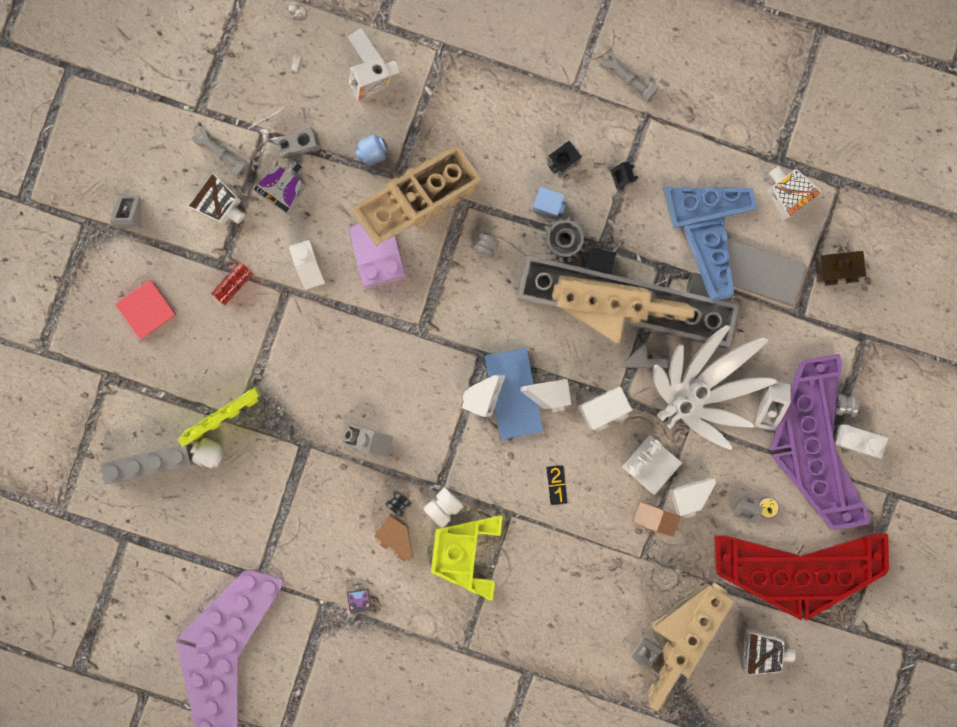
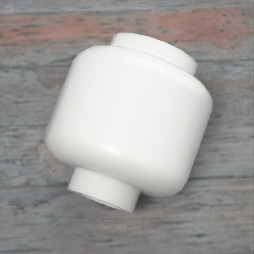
[190,438,224,469]

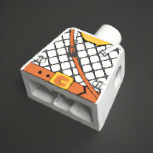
[349,57,399,101]
[768,166,821,220]

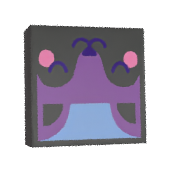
[347,588,372,614]

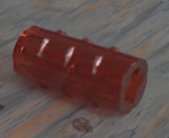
[211,261,254,306]

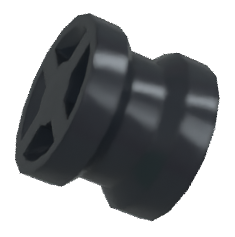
[385,490,412,517]

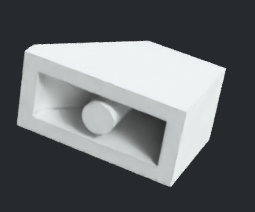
[289,240,326,290]
[462,374,505,417]
[520,379,572,412]
[755,381,791,431]
[670,478,716,518]

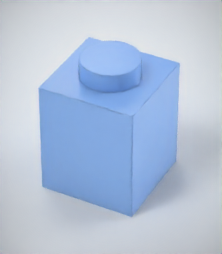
[532,187,566,219]

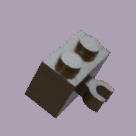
[814,251,866,286]

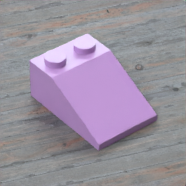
[349,224,407,289]

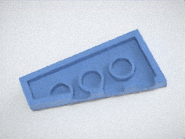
[663,186,758,229]
[683,217,734,302]

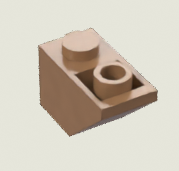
[374,514,413,562]

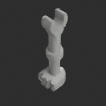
[600,52,659,103]
[192,128,250,180]

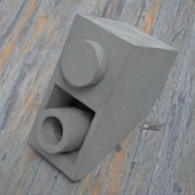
[342,424,393,457]

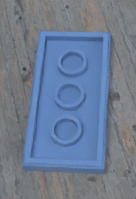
[485,348,543,440]

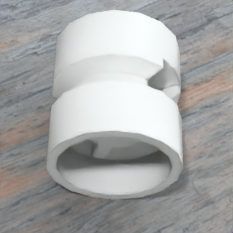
[423,487,464,528]

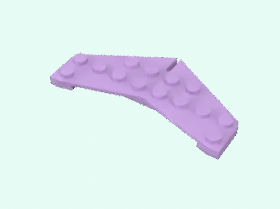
[176,569,284,727]

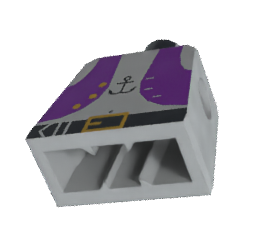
[253,161,305,216]

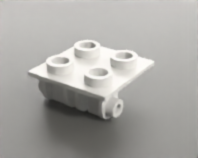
[622,435,682,495]

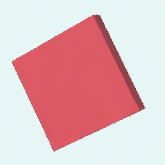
[115,280,176,340]

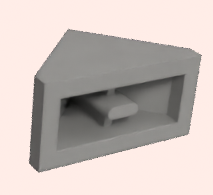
[110,195,142,229]

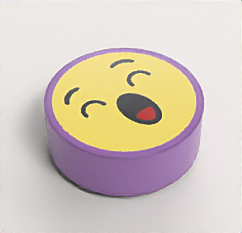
[758,497,779,519]

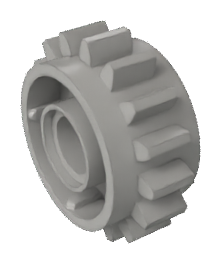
[541,216,588,263]

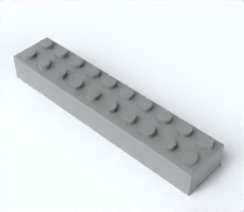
[517,255,739,348]

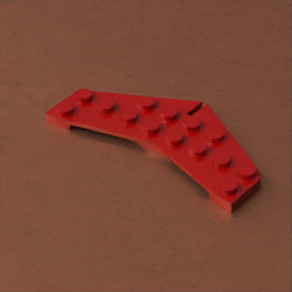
[714,533,889,621]

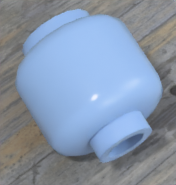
[356,134,389,166]

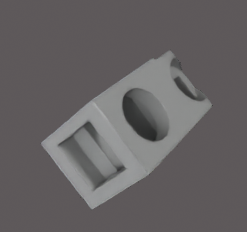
[277,127,321,158]

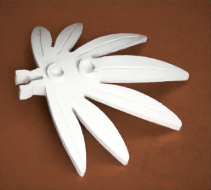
[653,325,777,450]

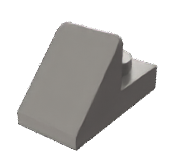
[622,342,669,369]

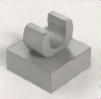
[733,495,763,523]
[631,637,662,668]

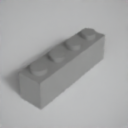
[100,443,195,485]

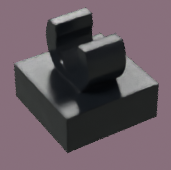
[610,161,638,189]

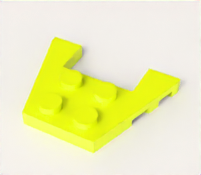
[431,516,503,601]

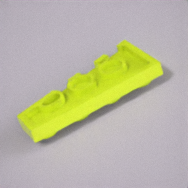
[178,386,261,447]

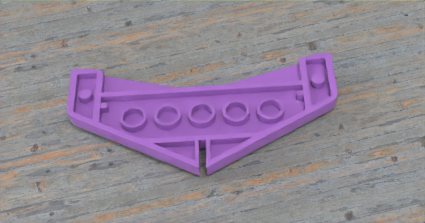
[769,354,870,529]

